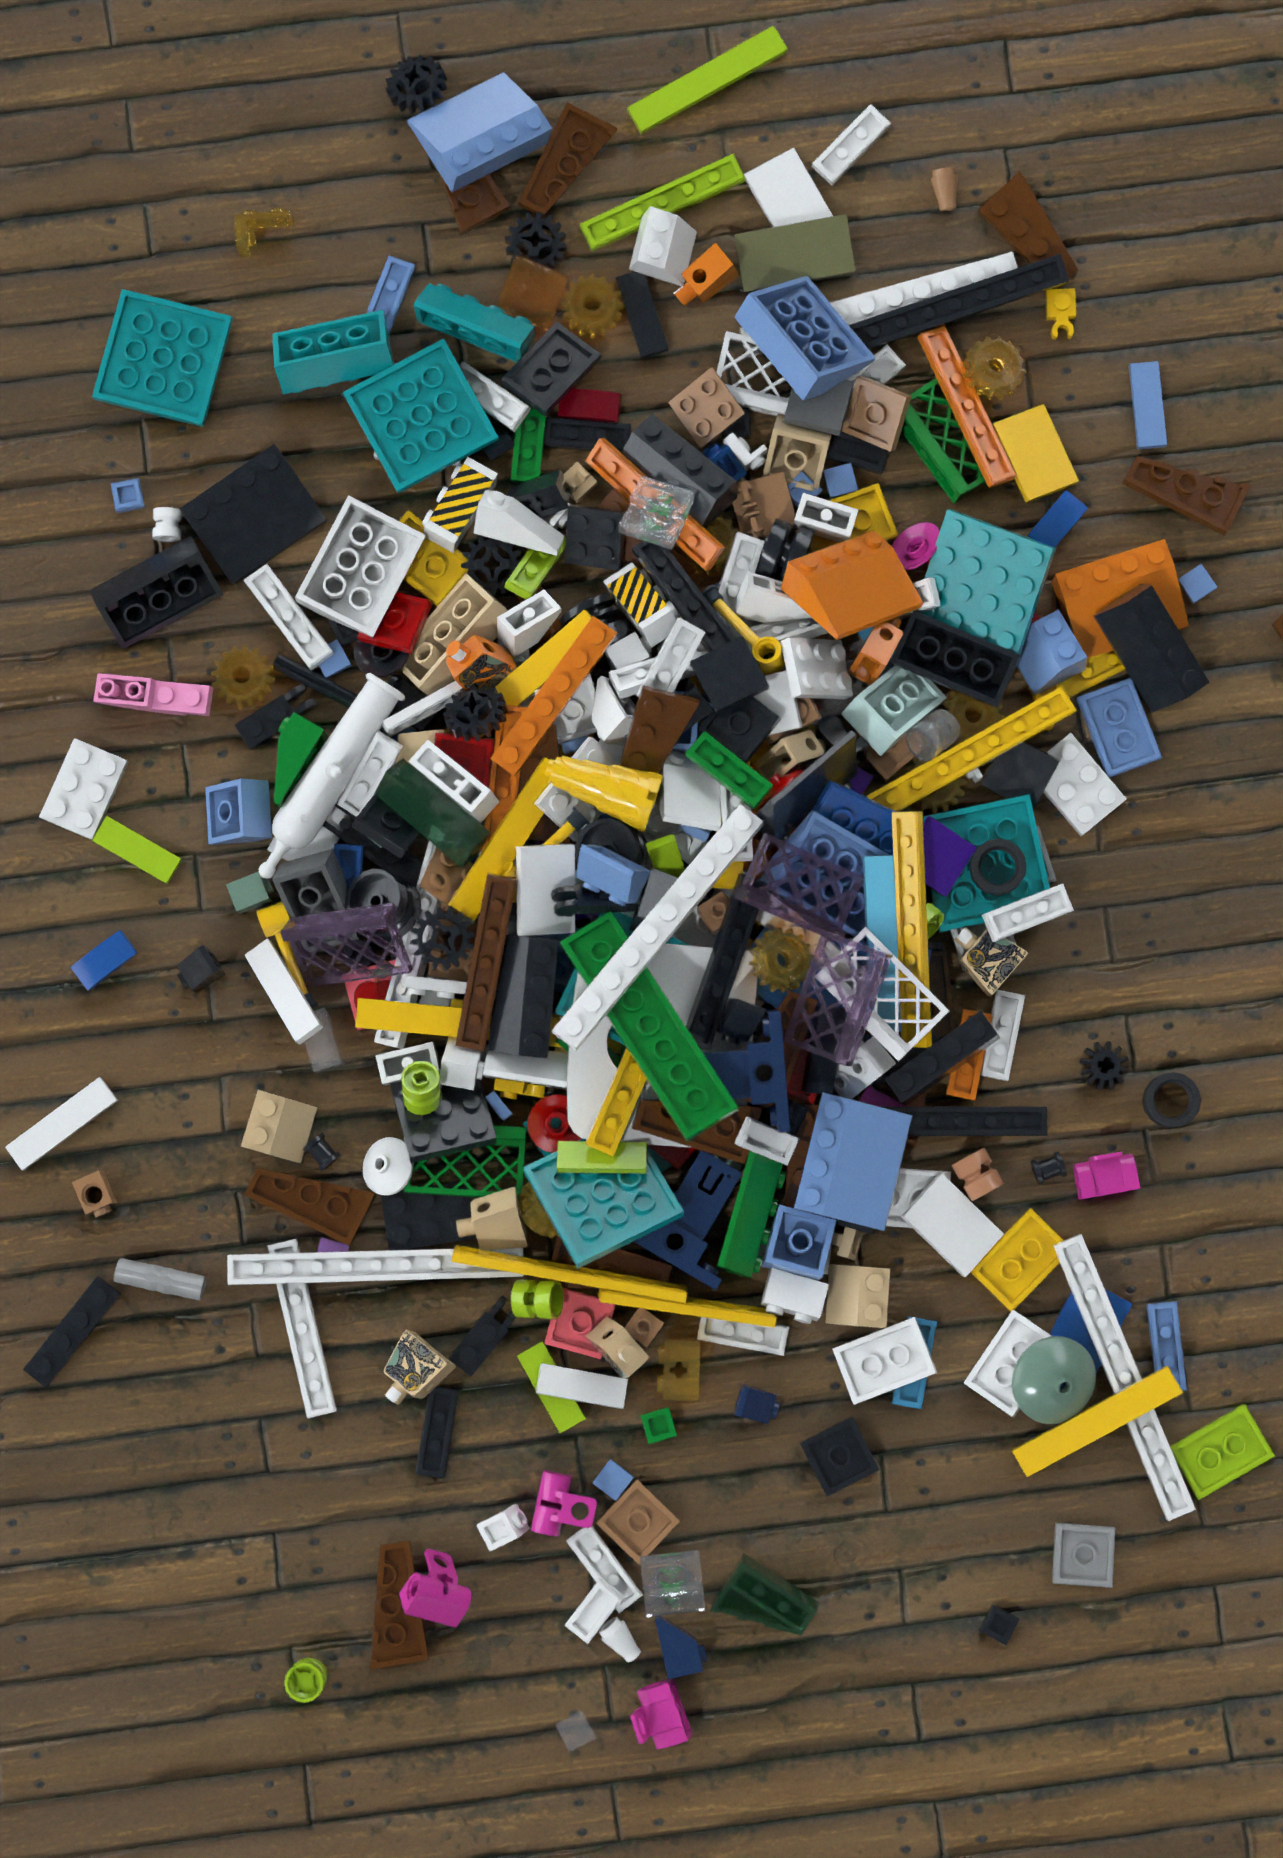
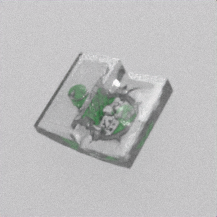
[618,476,695,550]
[640,1550,705,1617]

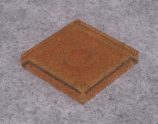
[497,254,570,331]

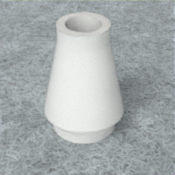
[599,1617,641,1663]

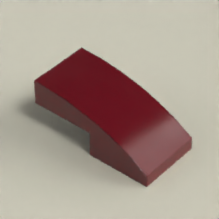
[558,388,622,423]

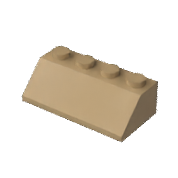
[400,573,508,696]

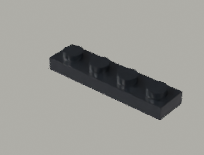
[23,1276,122,1388]

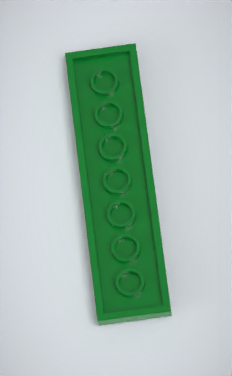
[560,911,738,1142]

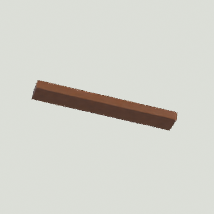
[455,873,517,1051]

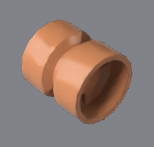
[951,1147,1004,1201]

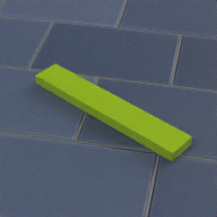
[627,25,788,135]
[580,154,745,252]

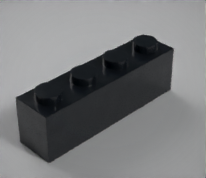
[885,1011,1000,1106]

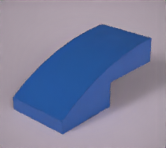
[1028,490,1089,547]
[71,930,138,991]

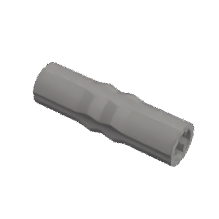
[114,1258,207,1300]

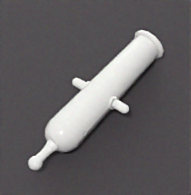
[258,673,405,879]

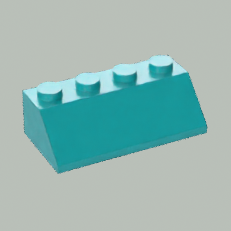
[413,283,535,363]
[272,310,394,394]

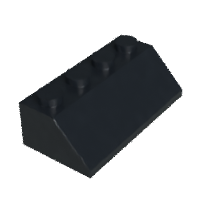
[621,414,737,529]
[89,536,224,649]
[1093,584,1210,712]
[890,610,1020,708]
[488,933,558,1058]

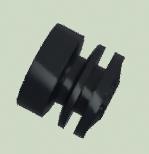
[559,593,632,660]

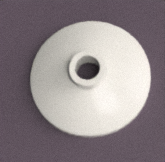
[363,1137,414,1196]

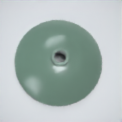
[1012,1336,1096,1424]

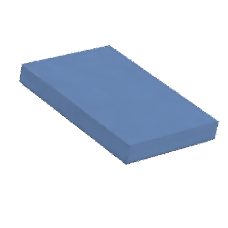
[1076,678,1162,778]

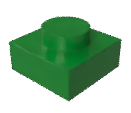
[640,1407,677,1444]

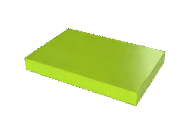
[1170,1404,1275,1500]

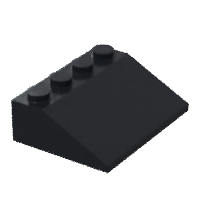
[180,443,327,585]
[754,730,857,852]

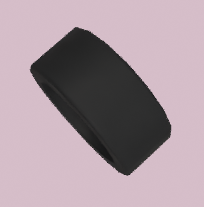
[969,839,1027,896]
[1142,1072,1201,1128]

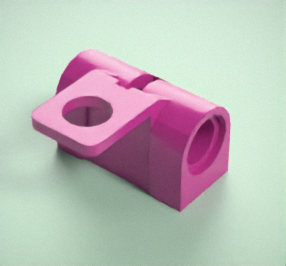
[1073,1151,1141,1199]
[531,1470,597,1536]
[399,1549,471,1627]
[631,1678,693,1749]

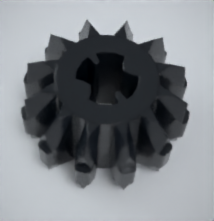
[1079,1041,1129,1091]

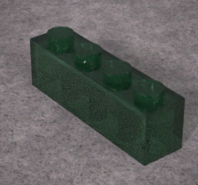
[375,758,491,868]

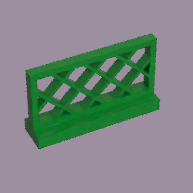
[901,378,986,504]
[404,1126,527,1200]

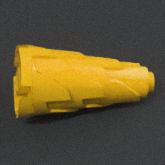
[545,756,664,832]

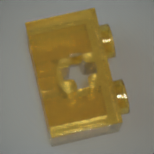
[657,1339,700,1401]

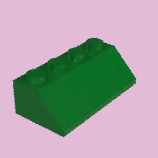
[717,1151,786,1278]

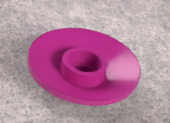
[892,522,940,570]

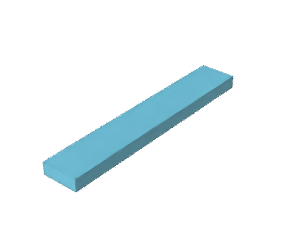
[863,855,901,1032]

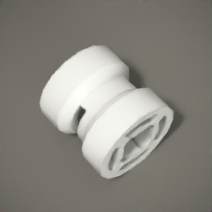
[152,507,182,542]

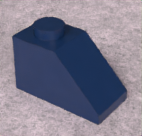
[733,1384,780,1424]
[655,1615,707,1679]

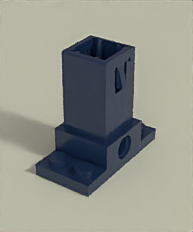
[703,1010,790,1133]
[634,1151,741,1290]

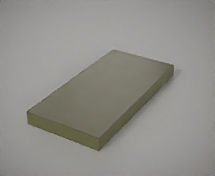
[734,214,855,292]

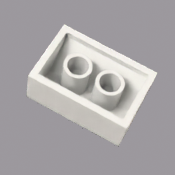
[483,1047,568,1090]

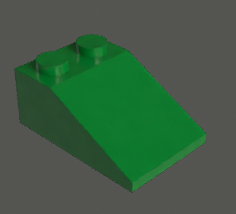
[274,712,329,808]

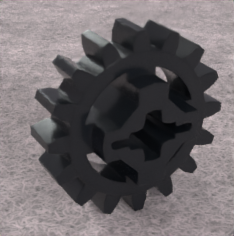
[385,55,447,114]
[505,212,567,276]
[461,535,521,597]
[443,684,508,742]
[410,907,475,971]

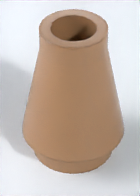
[930,167,958,212]

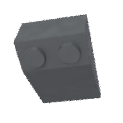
[272,849,360,954]

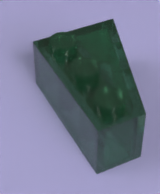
[710,1553,819,1636]

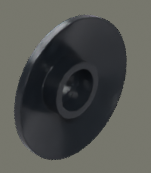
[354,639,410,677]

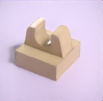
[562,462,597,503]
[831,1227,863,1261]

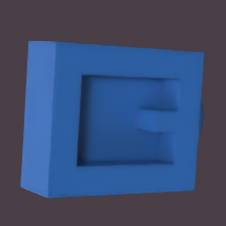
[703,443,747,482]

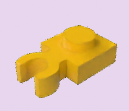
[1045,288,1077,340]
[494,1078,545,1100]

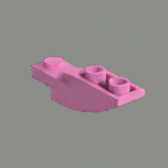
[93,673,213,716]

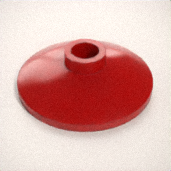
[758,769,804,810]
[528,1094,582,1153]

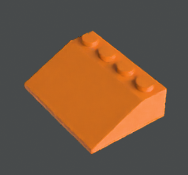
[781,530,923,640]
[1052,539,1189,658]

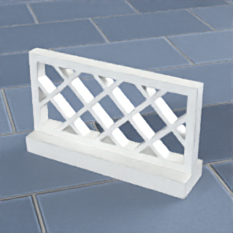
[716,331,789,416]
[815,927,949,1061]

